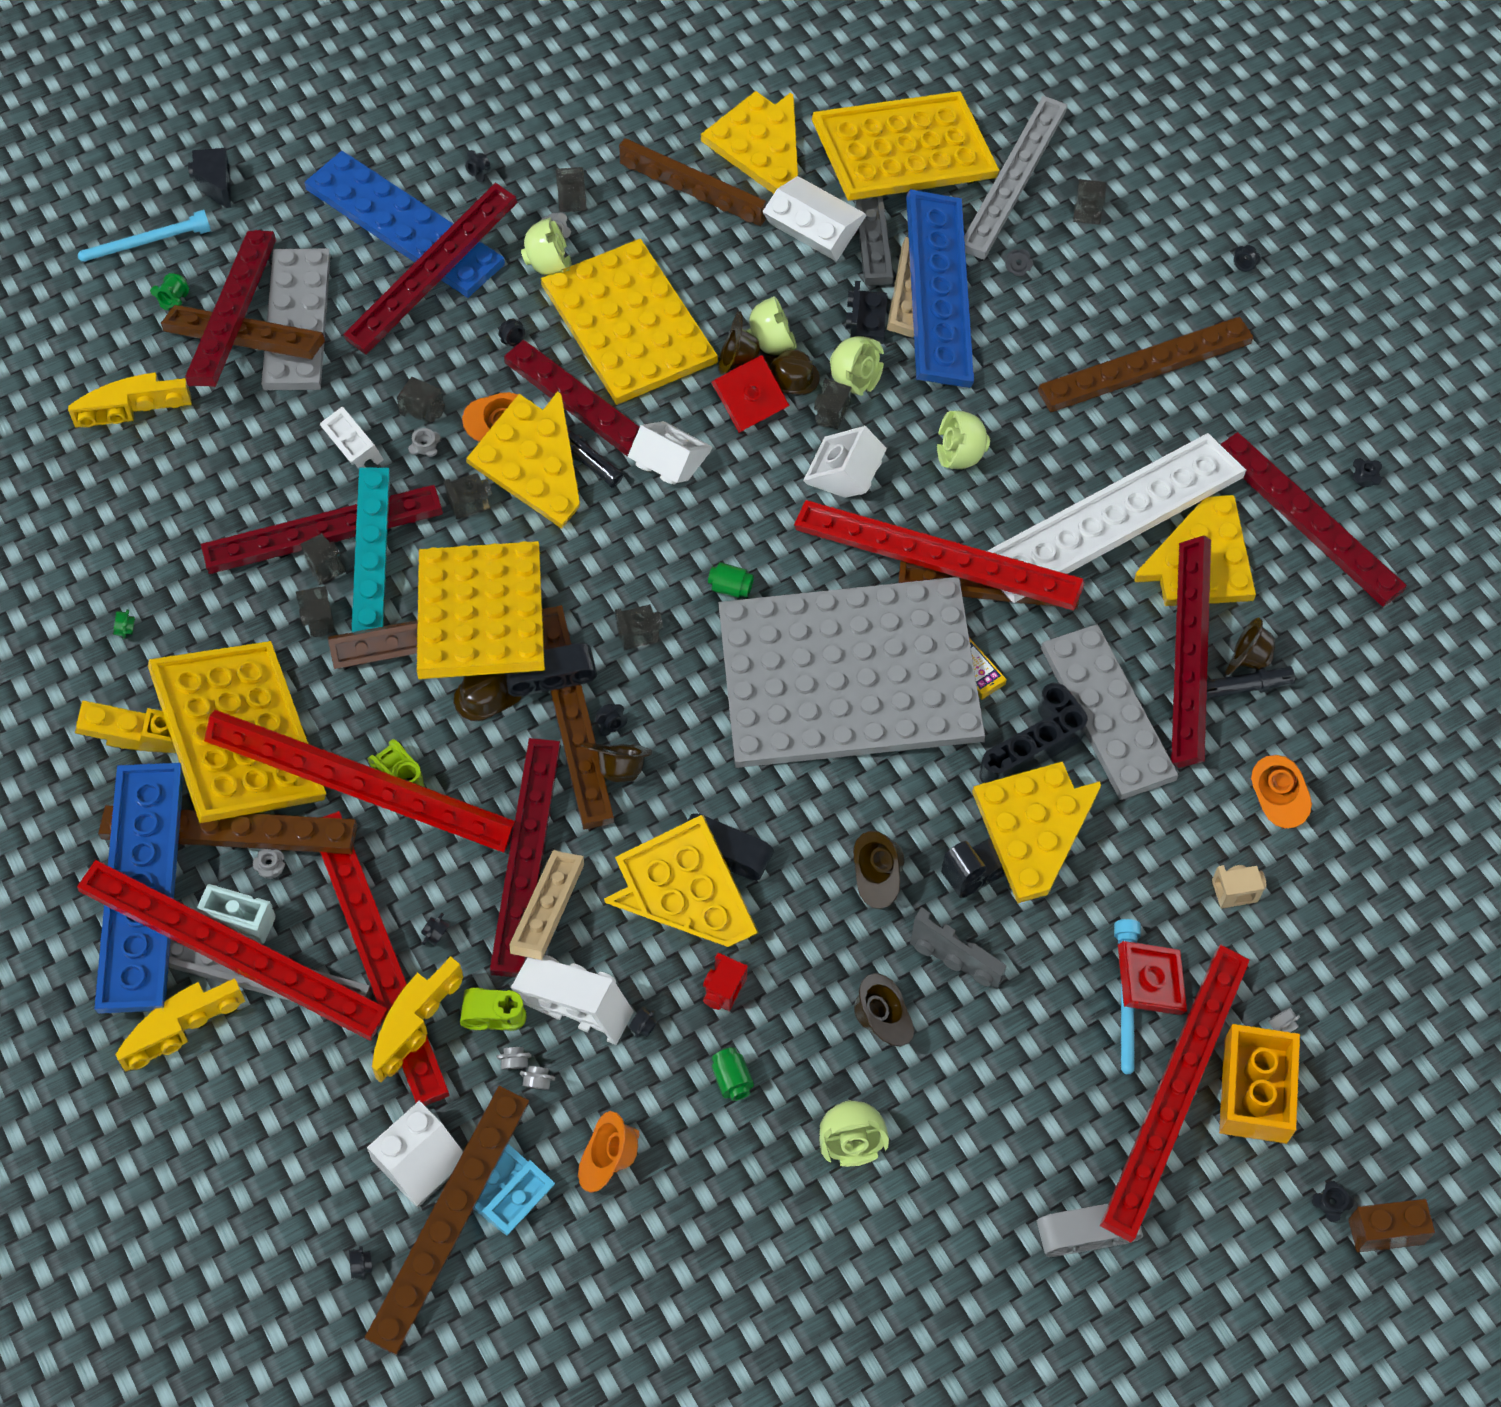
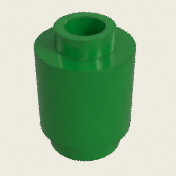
[708,562,754,599]
[711,1048,754,1101]

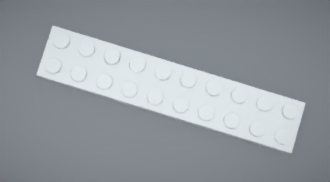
[988,433,1246,603]

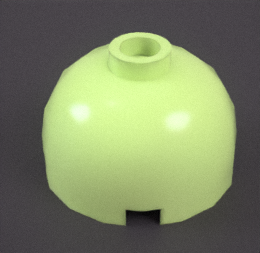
[521,217,572,275]
[746,296,797,355]
[830,336,884,396]
[937,410,990,469]
[819,1101,889,1167]

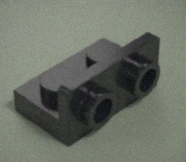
[845,280,887,344]

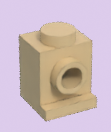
[1212,865,1266,909]

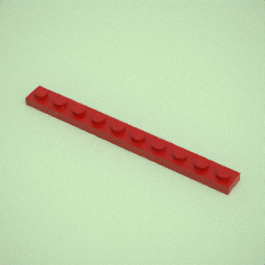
[794,500,1085,611]
[204,709,515,853]
[320,811,450,1106]
[77,860,388,1041]
[1100,944,1250,1242]

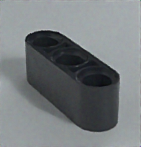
[504,643,597,696]
[687,813,774,881]

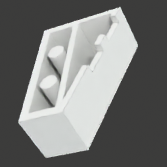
[511,955,634,1045]

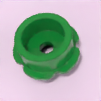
[113,609,135,639]

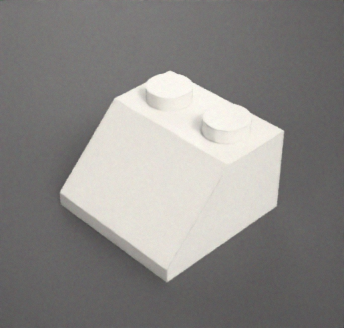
[628,421,712,484]
[803,426,887,498]
[367,1101,463,1208]

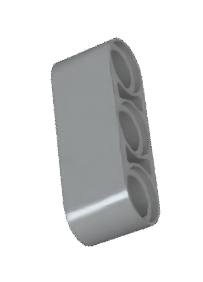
[1037,1204,1143,1257]

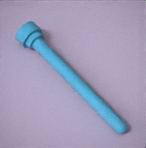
[78,210,211,262]
[1114,919,1141,1074]

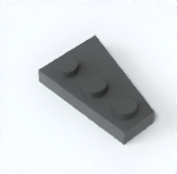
[910,907,1007,989]

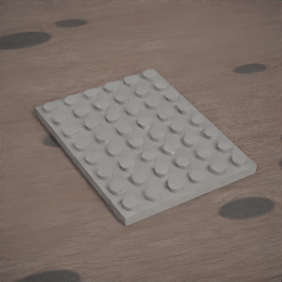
[718,577,985,768]

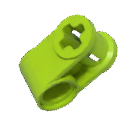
[367,739,425,787]
[460,988,527,1031]

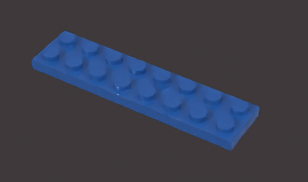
[304,151,505,298]
[906,189,974,388]
[94,763,184,1014]

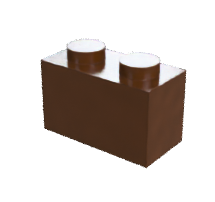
[1348,1199,1435,1253]

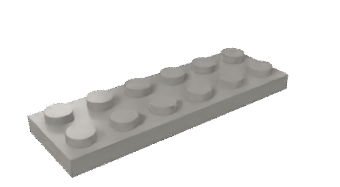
[261,248,331,390]
[1041,624,1178,800]

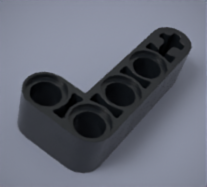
[979,682,1088,784]
[941,838,1006,898]

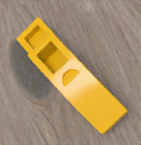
[68,372,192,428]
[75,700,176,753]
[372,956,463,1082]
[115,978,246,1072]

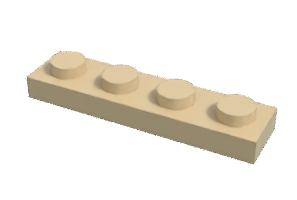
[886,237,914,338]
[510,850,584,960]

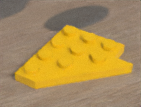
[701,91,798,194]
[466,392,580,529]
[1134,495,1256,606]
[972,761,1101,904]
[604,815,759,947]

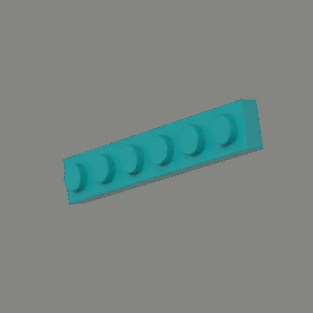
[352,467,390,632]

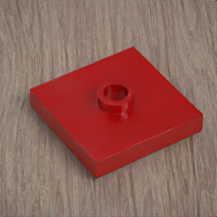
[711,355,790,433]
[1118,941,1187,1015]

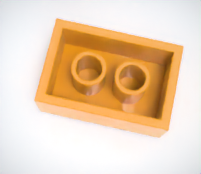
[1219,1024,1300,1144]

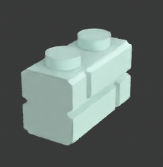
[196,884,275,944]

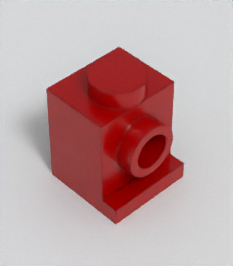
[703,952,748,1012]

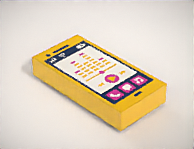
[969,638,1007,700]

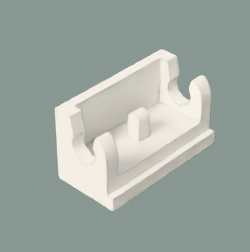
[320,406,384,469]

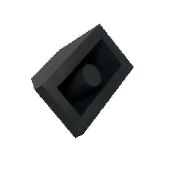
[188,148,231,208]

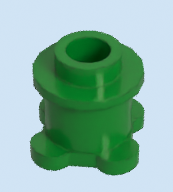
[150,273,189,310]

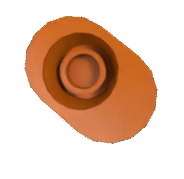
[462,392,518,442]
[1251,755,1312,828]
[578,1111,640,1193]

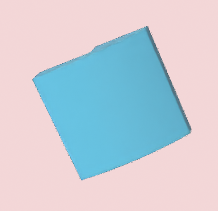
[474,1144,555,1236]

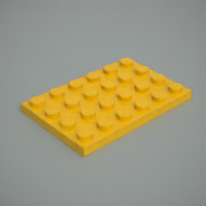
[811,91,1000,201]
[541,238,718,405]
[417,541,545,679]
[148,641,326,823]

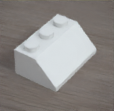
[763,176,866,262]

